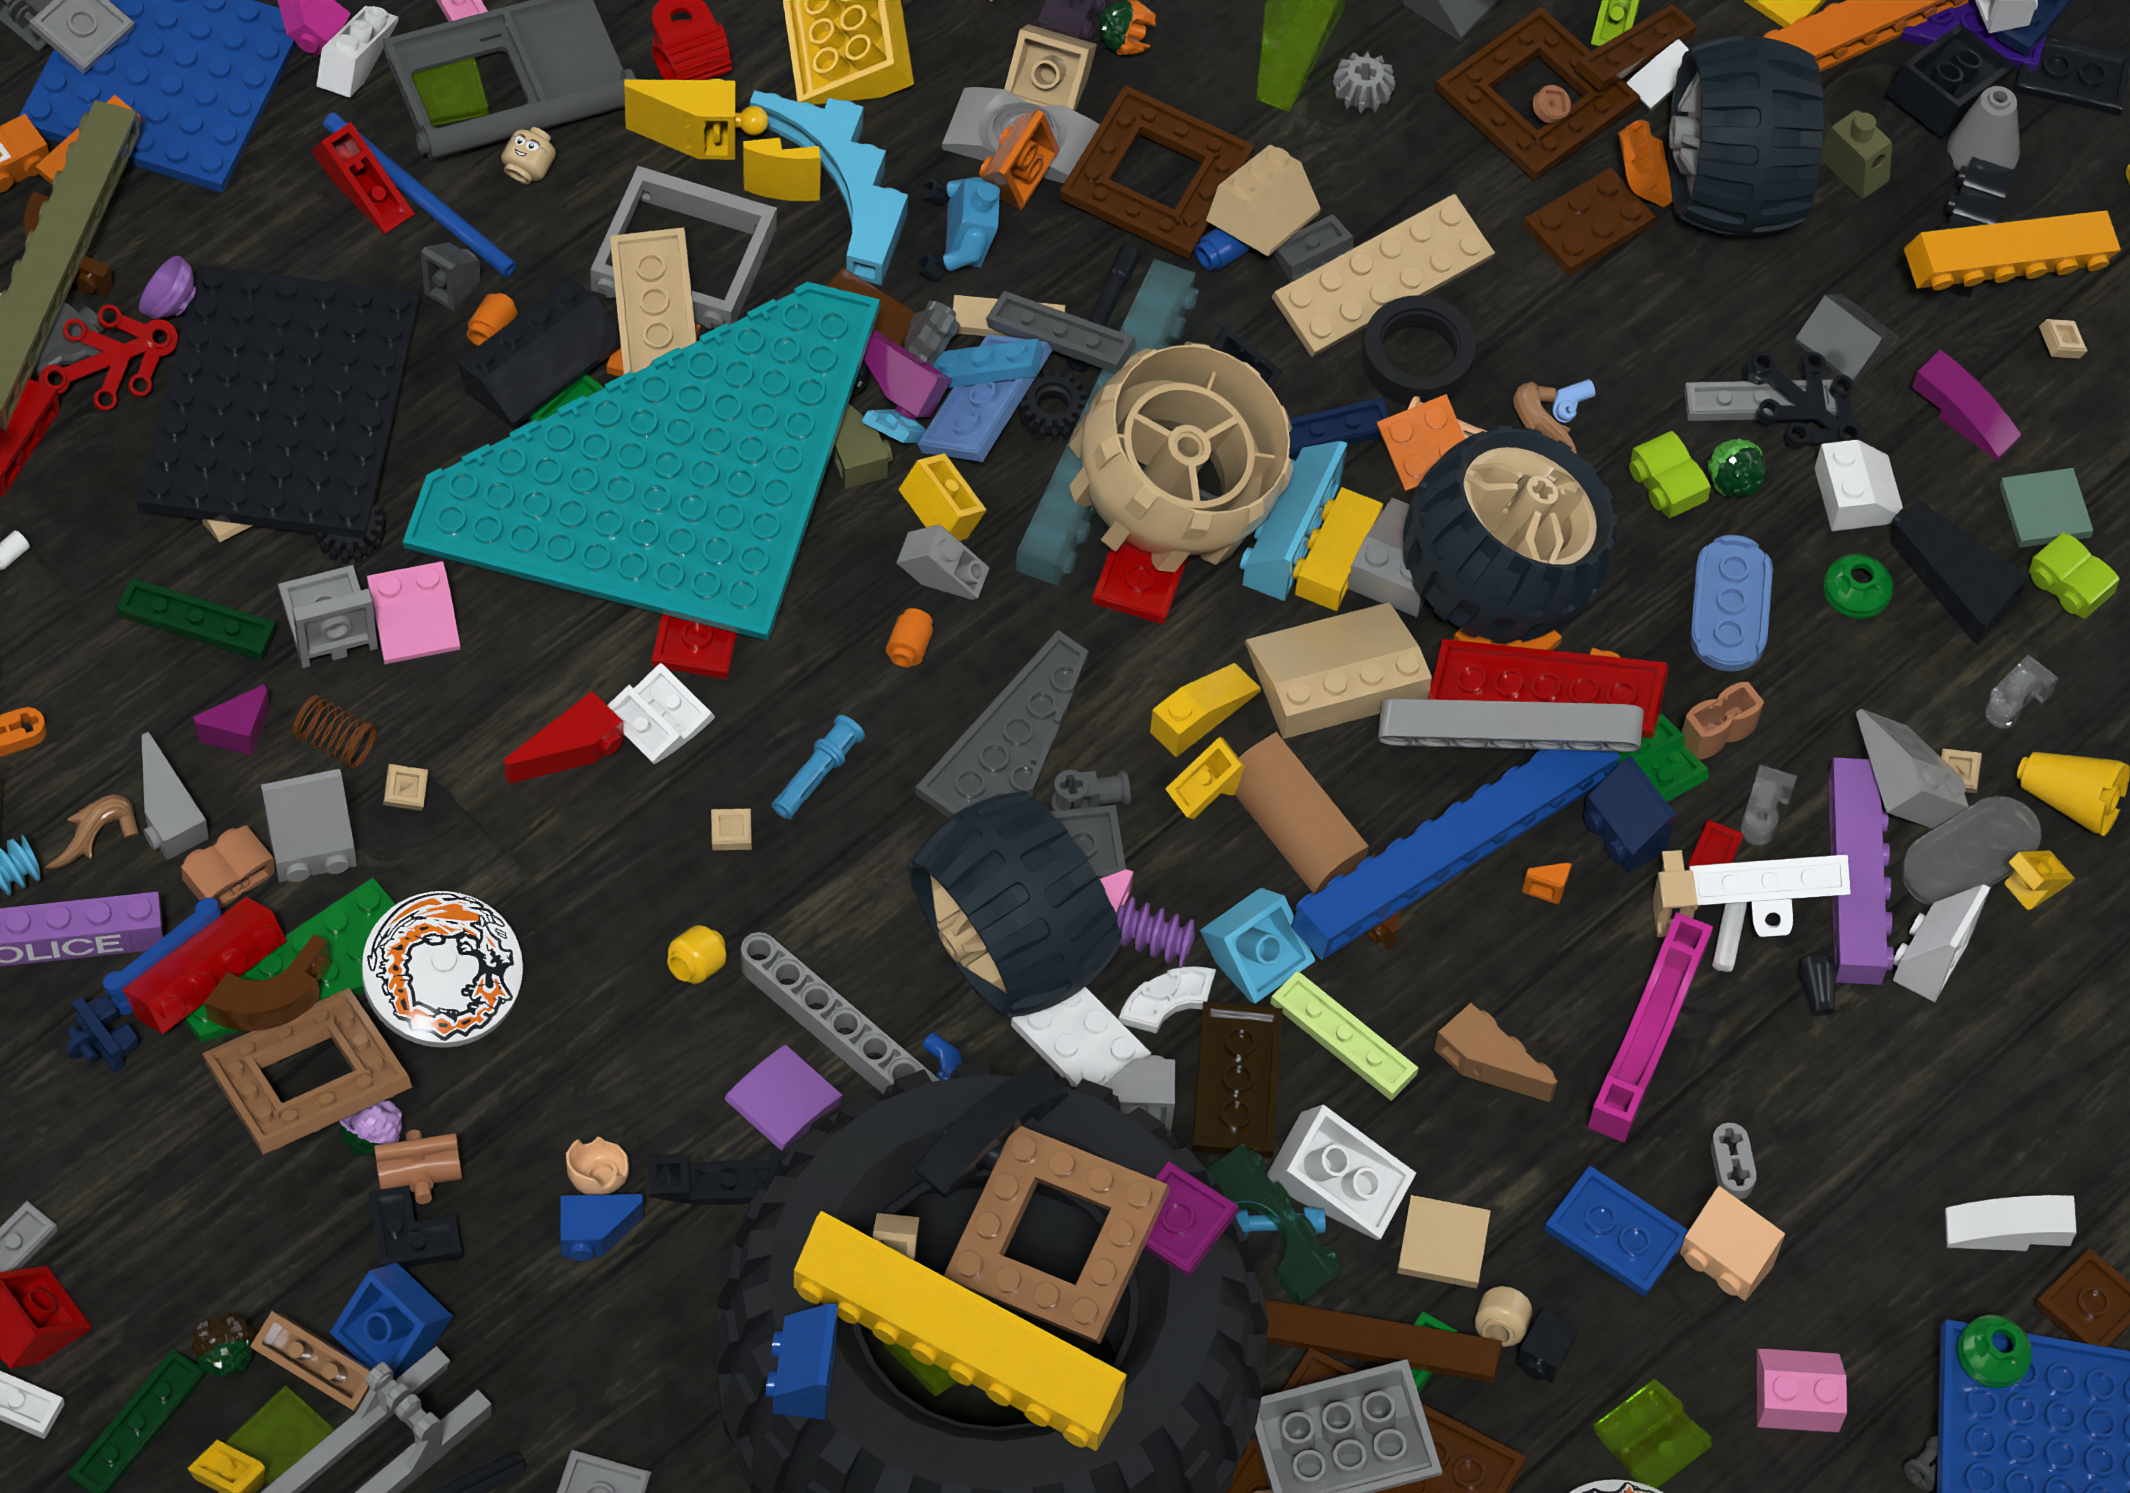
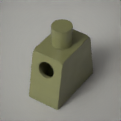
[1822,110,1892,200]

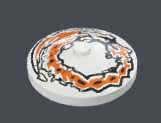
[362,891,523,1048]

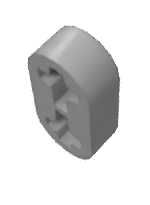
[1711,1123,1756,1200]

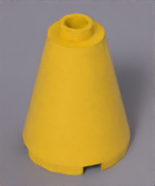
[2017,752,2130,836]

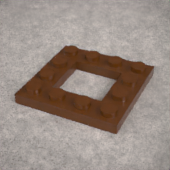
[1435,6,1641,181]
[1058,85,1255,260]

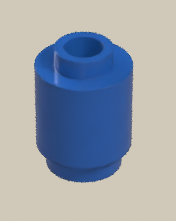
[1194,227,1250,271]

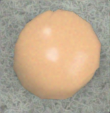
[566,1137,629,1195]

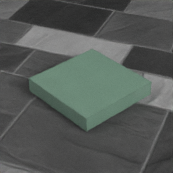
[1999,468,2093,548]

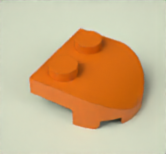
[1618,120,1673,208]

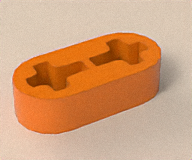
[0,707,47,757]

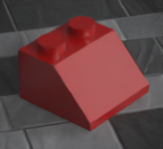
[0,1266,92,1368]

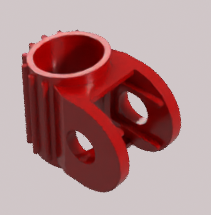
[652,0,732,80]

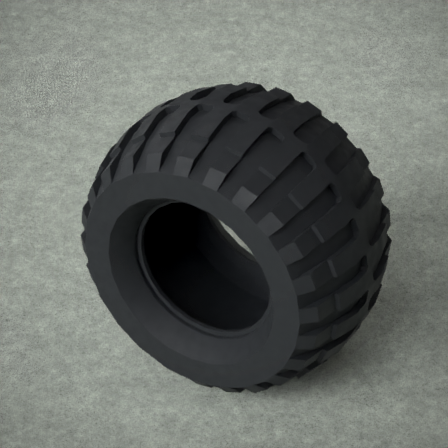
[713,1061,1269,1493]

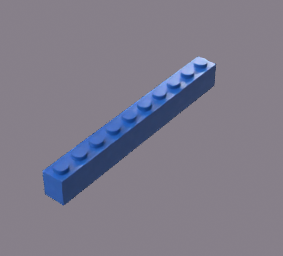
[1291,750,1621,961]

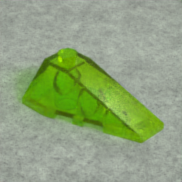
[1256,0,1346,112]

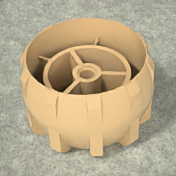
[1069,342,1294,572]

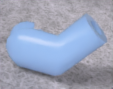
[1552,379,1595,423]

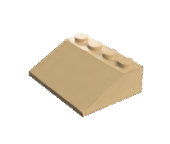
[1245,602,1432,739]

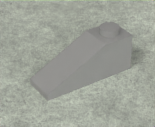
[142,732,209,860]

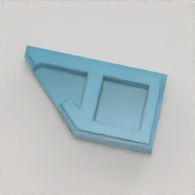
[861,409,926,443]

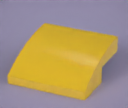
[743,138,821,201]

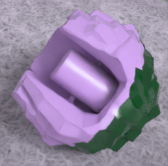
[339,1099,402,1155]

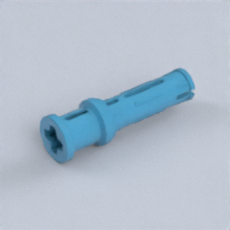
[771,715,865,820]

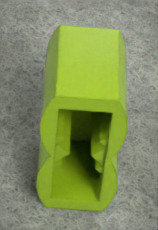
[1629,431,1711,519]
[2029,532,2120,619]

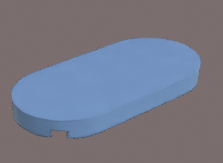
[1690,535,1773,671]

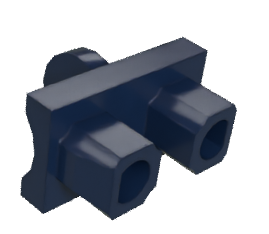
[65,995,139,1073]

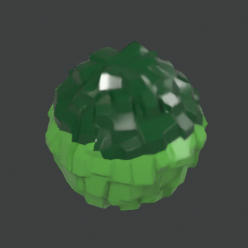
[1707,438,1767,498]

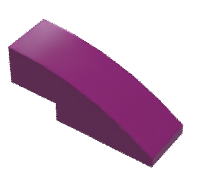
[1912,349,2021,461]

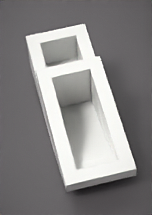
[1945,1195,2076,1251]

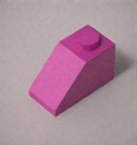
[277,0,351,57]

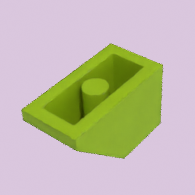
[1591,0,1641,46]

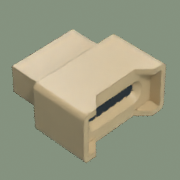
[1652,850,1698,937]

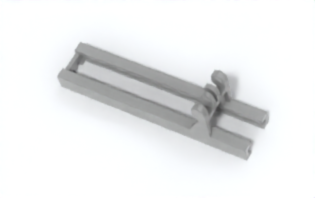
[260,1346,492,1493]

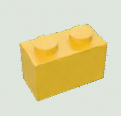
[898,453,987,541]

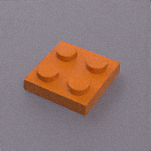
[1376,394,1465,493]

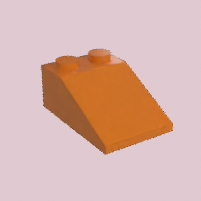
[979,110,1060,211]

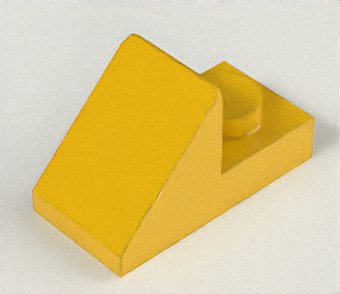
[1165,737,1245,819]
[2005,850,2075,910]
[187,1440,265,1493]

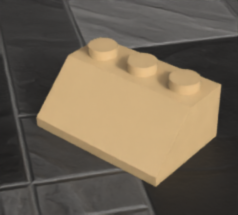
[1206,145,1321,256]

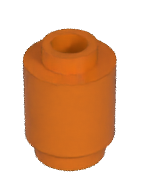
[467,293,518,346]
[886,608,933,668]

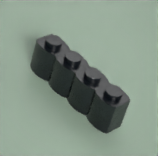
[1939,157,2014,297]

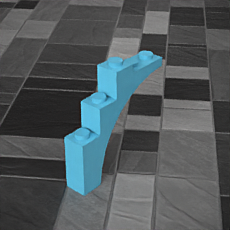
[750,90,908,286]

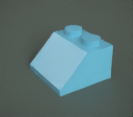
[1200,888,1316,1004]

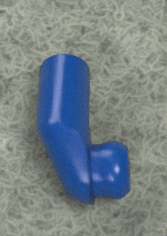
[922,1032,963,1080]

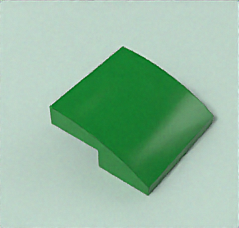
[1616,714,1709,802]

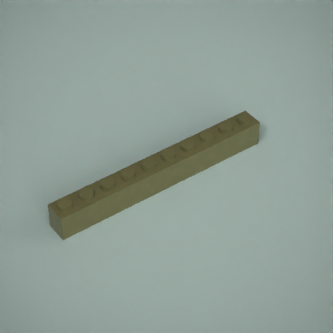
[0,100,140,431]

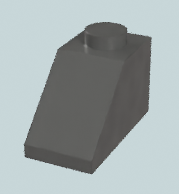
[421,243,481,312]

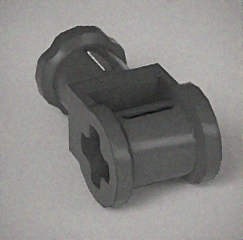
[1051,770,1131,811]

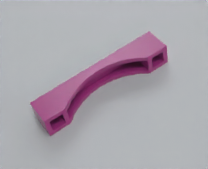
[1588,912,1713,1143]

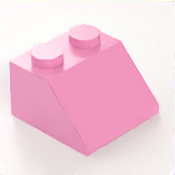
[367,561,461,664]
[1757,1348,1847,1432]

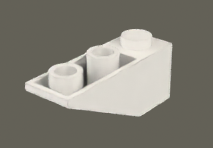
[316,6,399,98]

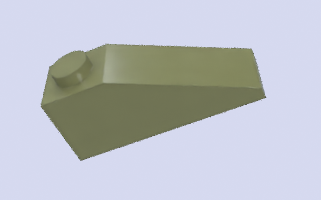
[831,403,893,489]

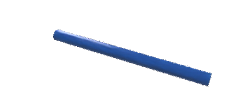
[323,112,517,278]

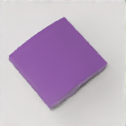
[725,1045,843,1151]

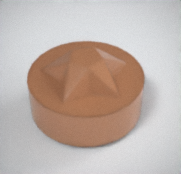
[1533,85,1571,123]

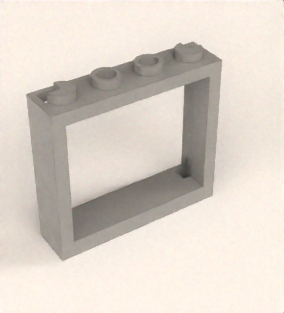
[590,166,777,329]

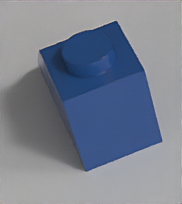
[561,1194,643,1261]

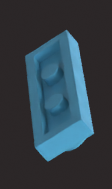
[933,339,1044,388]

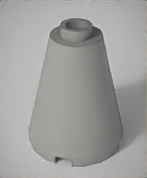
[1947,86,2020,172]

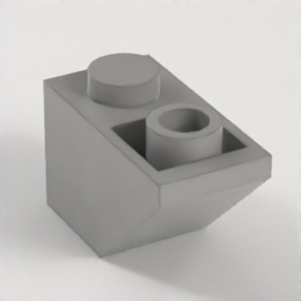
[896,524,989,600]

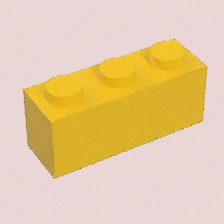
[1292,487,1383,611]

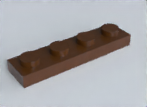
[1575,4,1698,91]

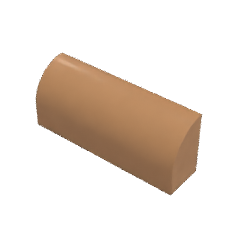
[1235,732,1369,895]

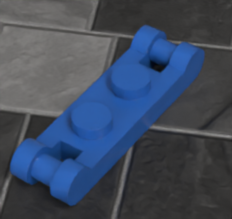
[103,898,221,1015]

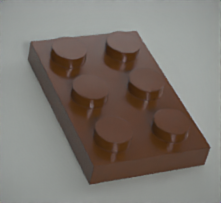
[1523,167,1656,276]

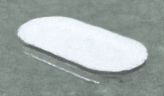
[1902,796,2041,906]

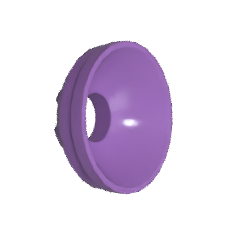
[139,256,196,319]

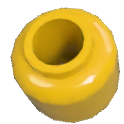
[667,925,727,984]

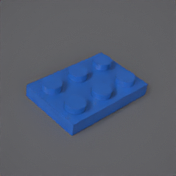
[1544,1166,1689,1297]

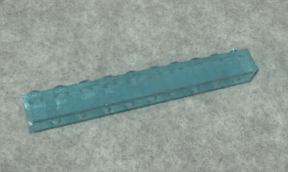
[1016,259,1199,586]

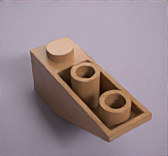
[1434,1003,1558,1102]

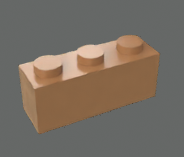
[250,1311,372,1412]

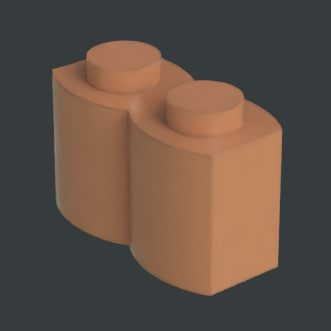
[1681,682,1764,759]
[181,825,275,909]

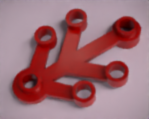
[38,305,178,412]

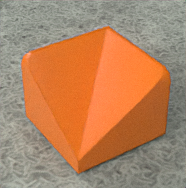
[1522,863,1572,904]

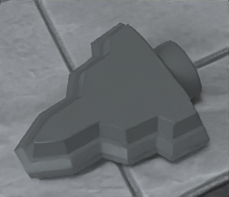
[904,301,960,366]
[30,302,104,378]

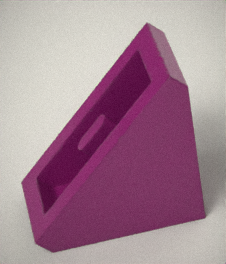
[193,684,270,755]

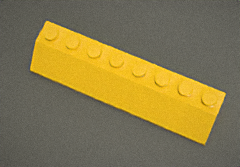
[794,1211,1127,1451]

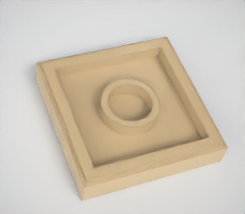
[1397,1195,1491,1288]

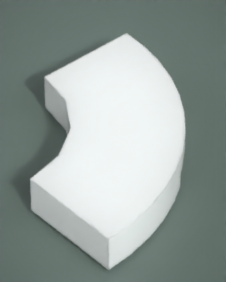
[1119,967,1216,1034]

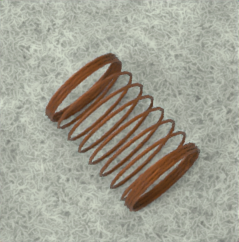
[292,694,376,768]

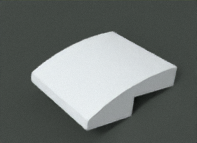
[607,663,715,764]

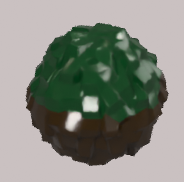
[192,1313,257,1377]

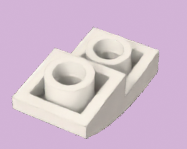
[1627,39,1689,112]

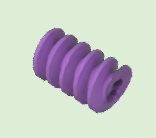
[1117,896,1196,968]

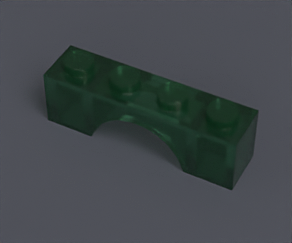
[1207,1143,1341,1306]

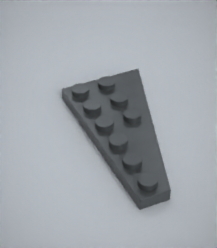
[915,630,1089,818]

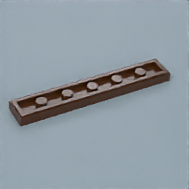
[1264,1299,1502,1383]

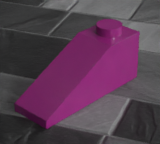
[863,329,952,420]

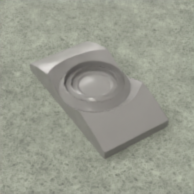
[942,87,1100,183]

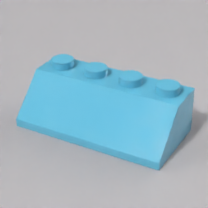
[1240,441,1348,601]

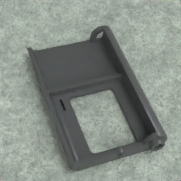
[383,0,636,160]

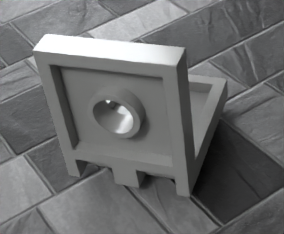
[278,565,378,668]

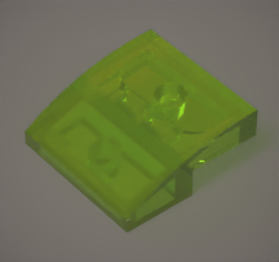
[1593,1379,1712,1489]

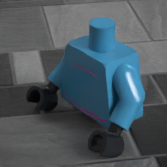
[918,177,1000,282]

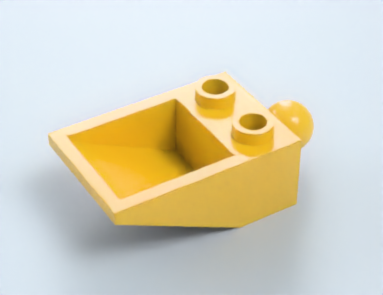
[624,79,768,160]

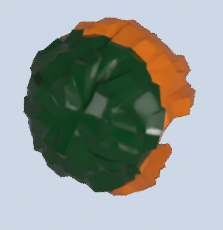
[1099,0,1156,55]

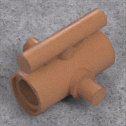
[374,1130,462,1204]

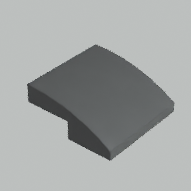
[1273,214,1354,282]

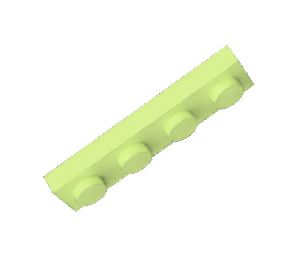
[1270,971,1418,1101]

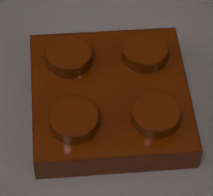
[2035,1248,2130,1347]

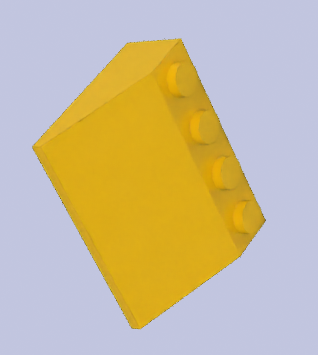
[783,0,914,105]

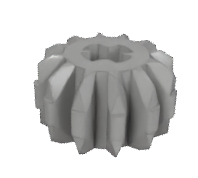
[1333,51,1395,114]

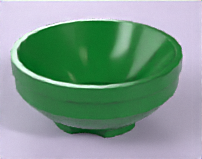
[1823,554,1893,619]
[1957,1315,2033,1388]

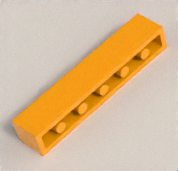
[1904,211,2121,290]

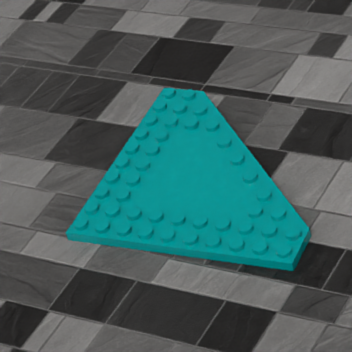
[402,282,881,641]

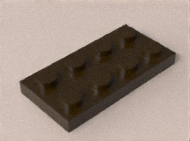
[1192,1001,1283,1159]

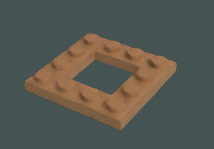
[202,988,412,1155]
[943,1126,1171,1344]

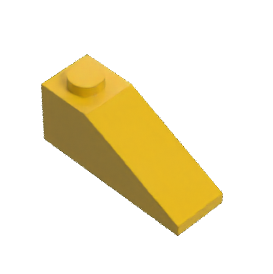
[1150,663,1261,757]

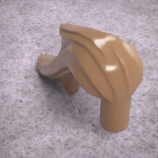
[1513,382,1577,454]
[45,795,139,870]

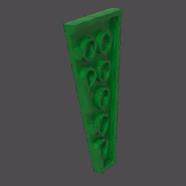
[182,878,396,1043]

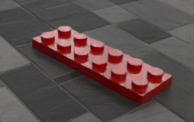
[1428,639,1669,738]

